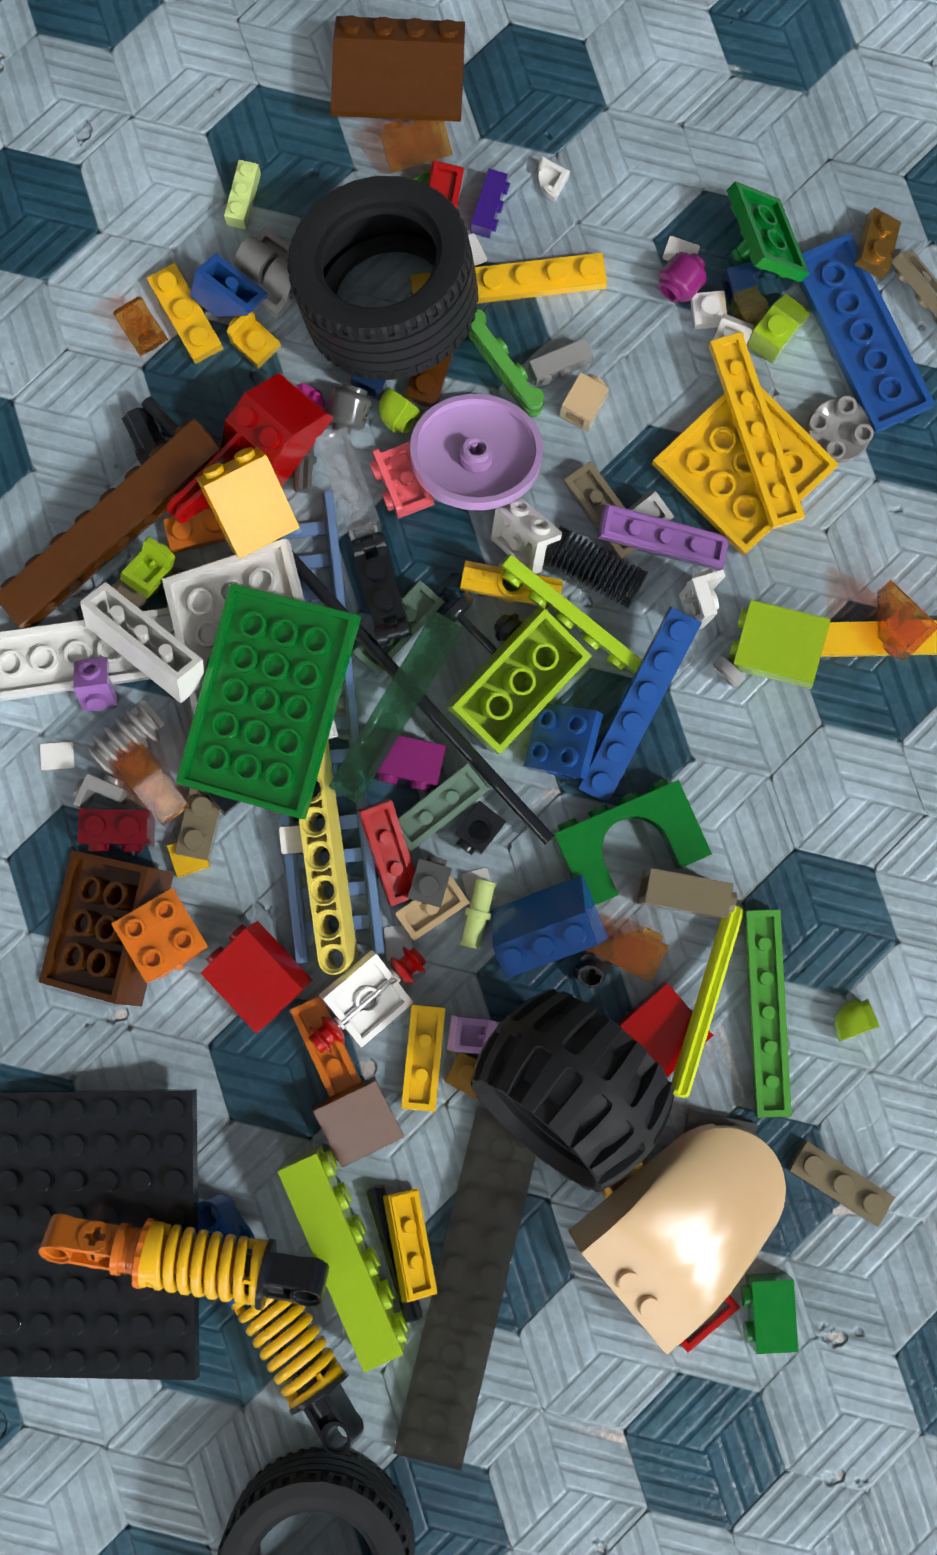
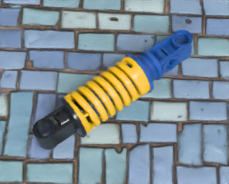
[198,1193,364,1455]

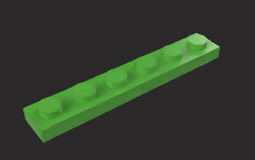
[744,910,792,1118]

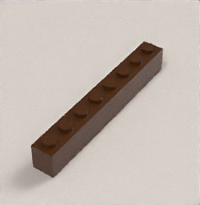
[0,418,222,628]

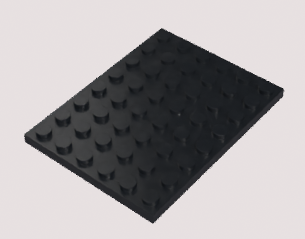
[0,1089,200,1380]

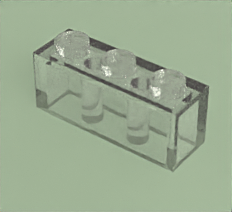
[315,427,381,541]

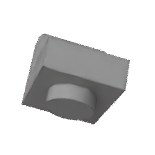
[73,774,131,809]

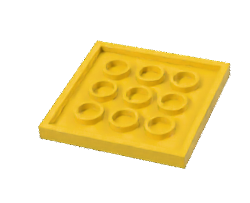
[652,387,839,557]

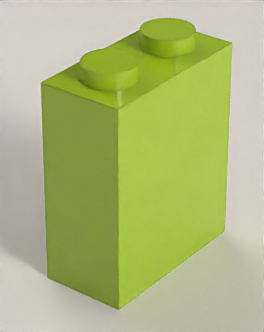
[728,600,831,689]

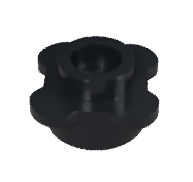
[573,952,613,988]

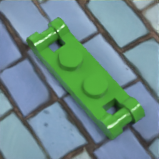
[467,309,544,417]

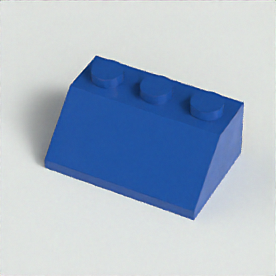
[491,875,609,979]

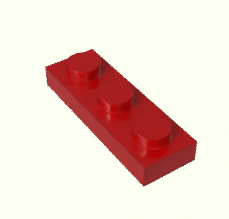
[357,798,415,907]

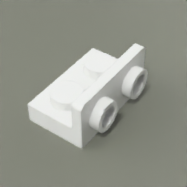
[491,499,562,574]
[679,568,726,629]

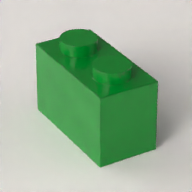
[741,1272,799,1354]

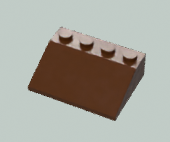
[330,15,465,122]
[39,850,174,1007]

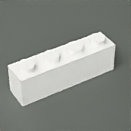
[80,582,205,703]

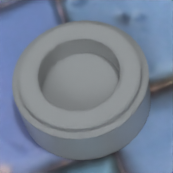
[713,656,745,688]

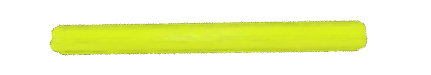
[671,906,744,1098]

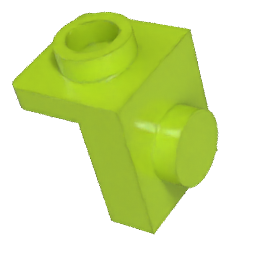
[120,537,175,599]

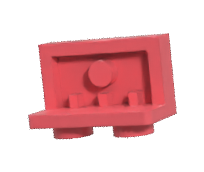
[369,442,435,519]

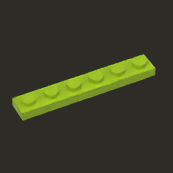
[499,554,642,674]

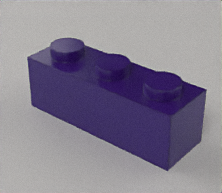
[471,168,510,238]

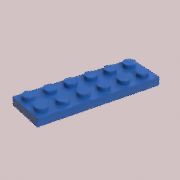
[798,232,935,434]

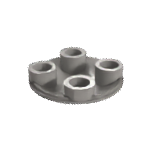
[807,396,874,463]

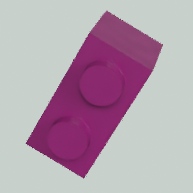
[371,732,446,792]

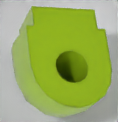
[378,387,422,434]
[834,998,880,1042]

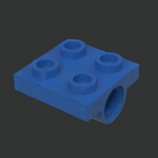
[523,703,603,780]

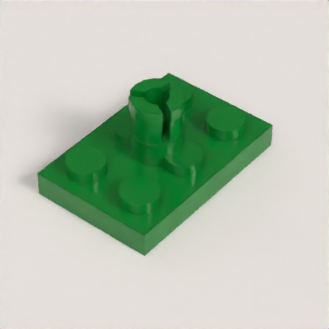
[726,181,810,282]

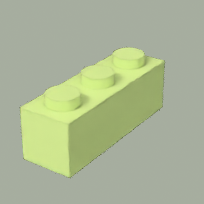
[224,160,261,230]

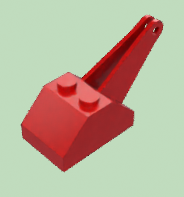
[166,373,334,523]

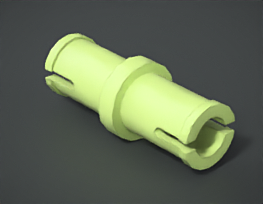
[460,879,496,950]

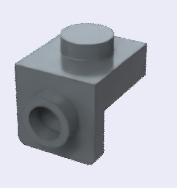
[408,855,452,908]

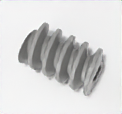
[85,702,161,774]

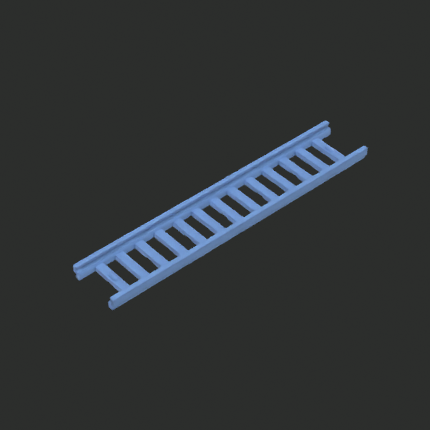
[280,491,385,964]

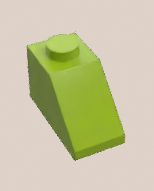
[747,293,811,364]

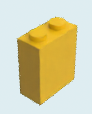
[196,447,300,559]

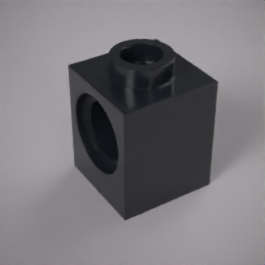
[455,801,507,856]

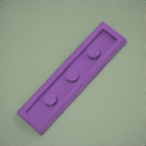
[597,504,729,571]

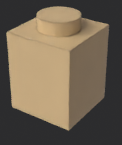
[559,372,609,432]

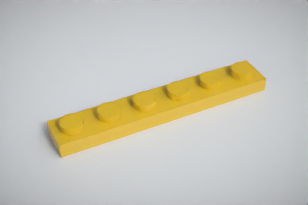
[410,252,607,304]
[708,332,805,530]

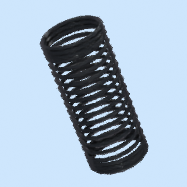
[543,525,648,609]

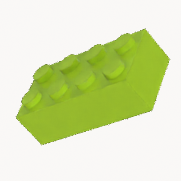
[444,608,592,754]

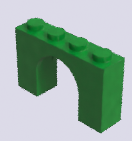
[553,778,712,905]

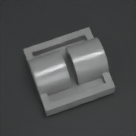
[234,227,295,319]

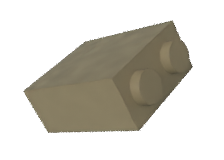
[637,868,737,919]

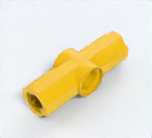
[460,560,563,608]

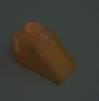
[877,580,937,661]
[114,744,191,826]
[587,927,669,982]

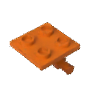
[111,888,208,984]

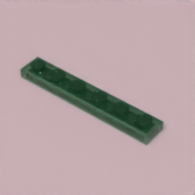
[329,611,463,805]

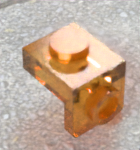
[113,296,168,357]

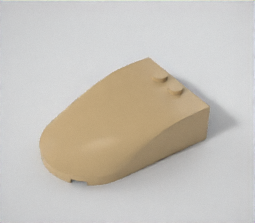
[568,1124,786,1355]

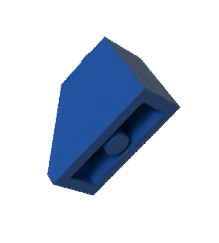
[190,253,268,317]

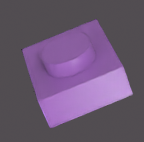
[73,657,117,711]

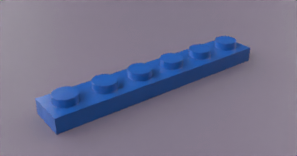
[577,606,702,803]

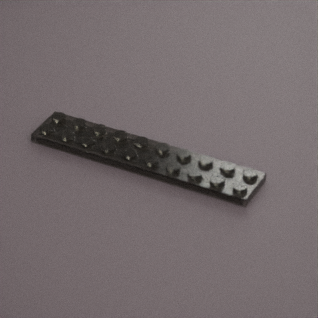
[393,1106,536,1471]

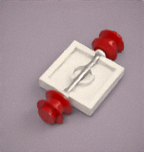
[308,947,426,1054]

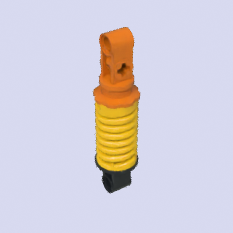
[39,1214,330,1311]

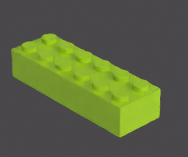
[277,1144,409,1373]

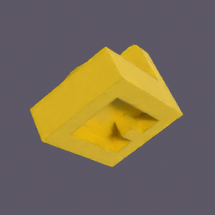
[227,311,281,369]

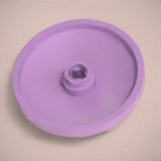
[410,394,543,510]

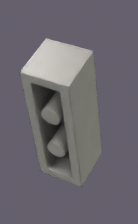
[528,338,593,386]

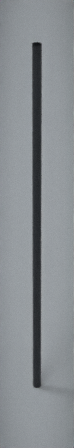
[141,396,555,845]

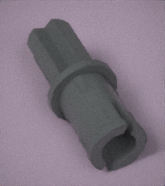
[293,445,317,493]

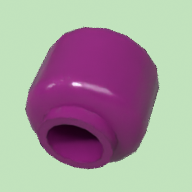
[658,252,707,303]

